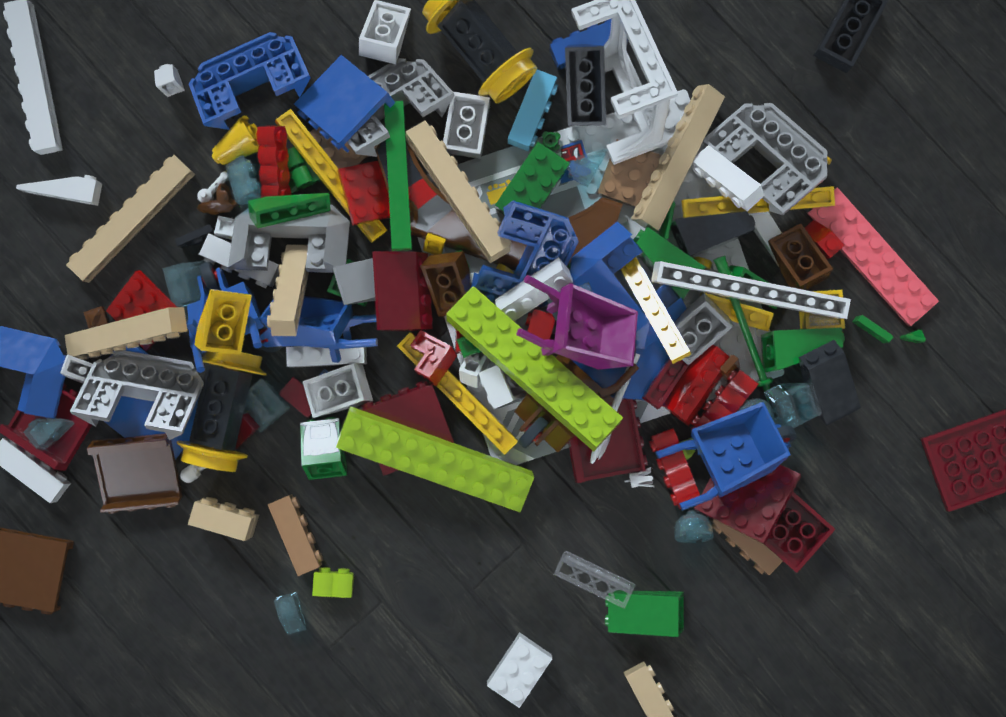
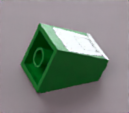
[300,417,347,480]

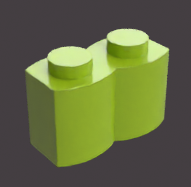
[312,567,354,598]

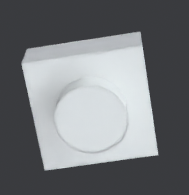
[214,216,235,239]

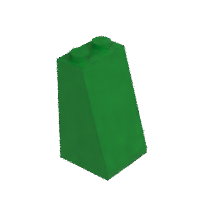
[633,227,706,300]
[761,328,845,373]
[605,590,684,637]

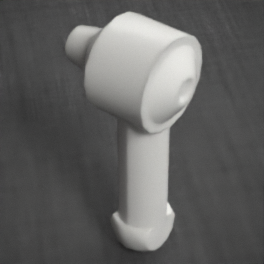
[198,171,230,203]

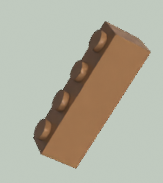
[268,494,323,576]
[710,518,782,575]

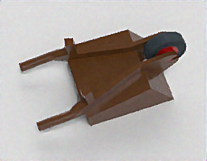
[514,354,639,452]

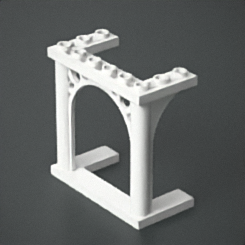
[571,0,678,165]

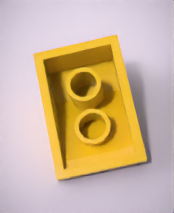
[194,289,252,355]

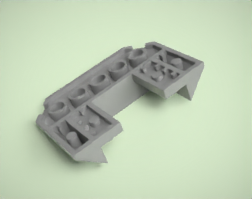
[347,58,455,157]
[703,103,827,215]
[228,205,350,273]
[70,350,204,440]

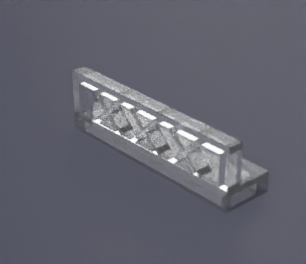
[554,551,636,609]

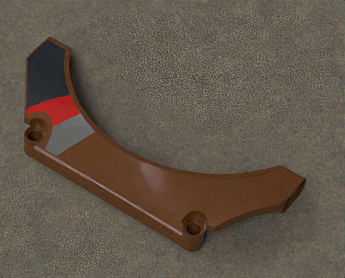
[376,129,623,271]

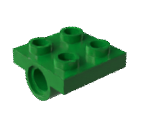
[287,147,321,195]

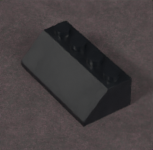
[565,44,607,126]

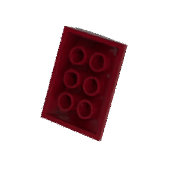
[372,251,433,331]
[765,492,835,573]

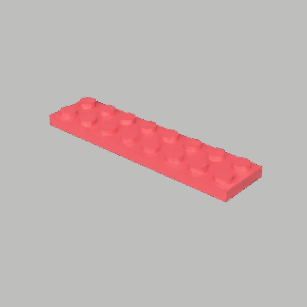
[807,187,939,327]

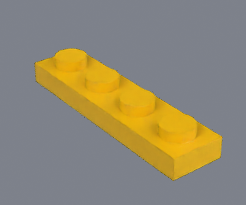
[700,292,774,331]

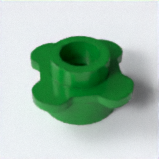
[542,131,561,151]

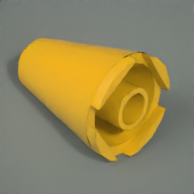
[212,116,259,165]

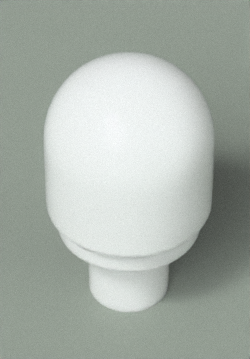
[180,465,206,483]

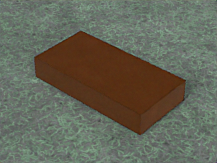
[720,354,740,382]

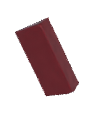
[279,377,312,418]

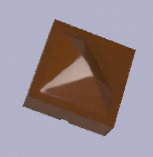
[83,306,109,328]

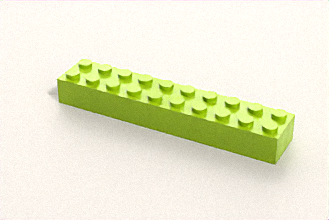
[446,286,623,452]
[336,406,534,512]

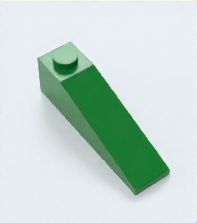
[248,193,331,229]

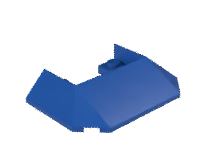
[189,32,311,130]
[471,200,579,314]
[570,221,687,350]
[0,326,66,419]

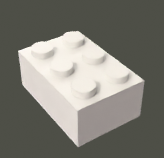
[443,92,490,159]
[487,632,552,708]

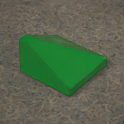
[900,330,926,343]

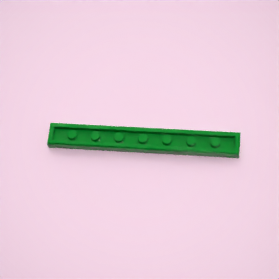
[384,101,412,251]

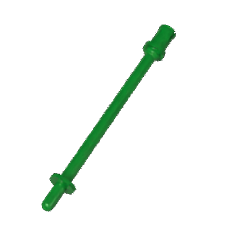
[713,256,774,400]

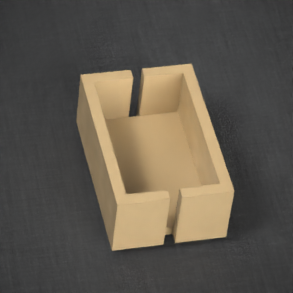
[188,497,259,541]

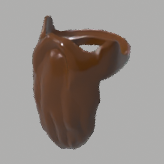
[197,183,238,215]

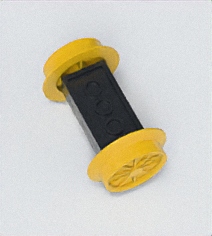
[422,0,537,103]
[177,351,266,472]

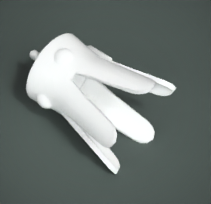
[625,467,654,488]

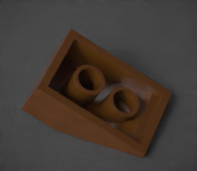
[768,223,833,290]
[421,251,471,317]

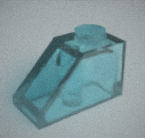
[567,149,608,187]
[23,419,75,451]
[274,592,307,635]

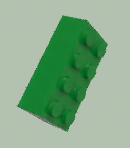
[495,142,570,215]

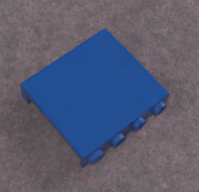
[294,55,395,153]

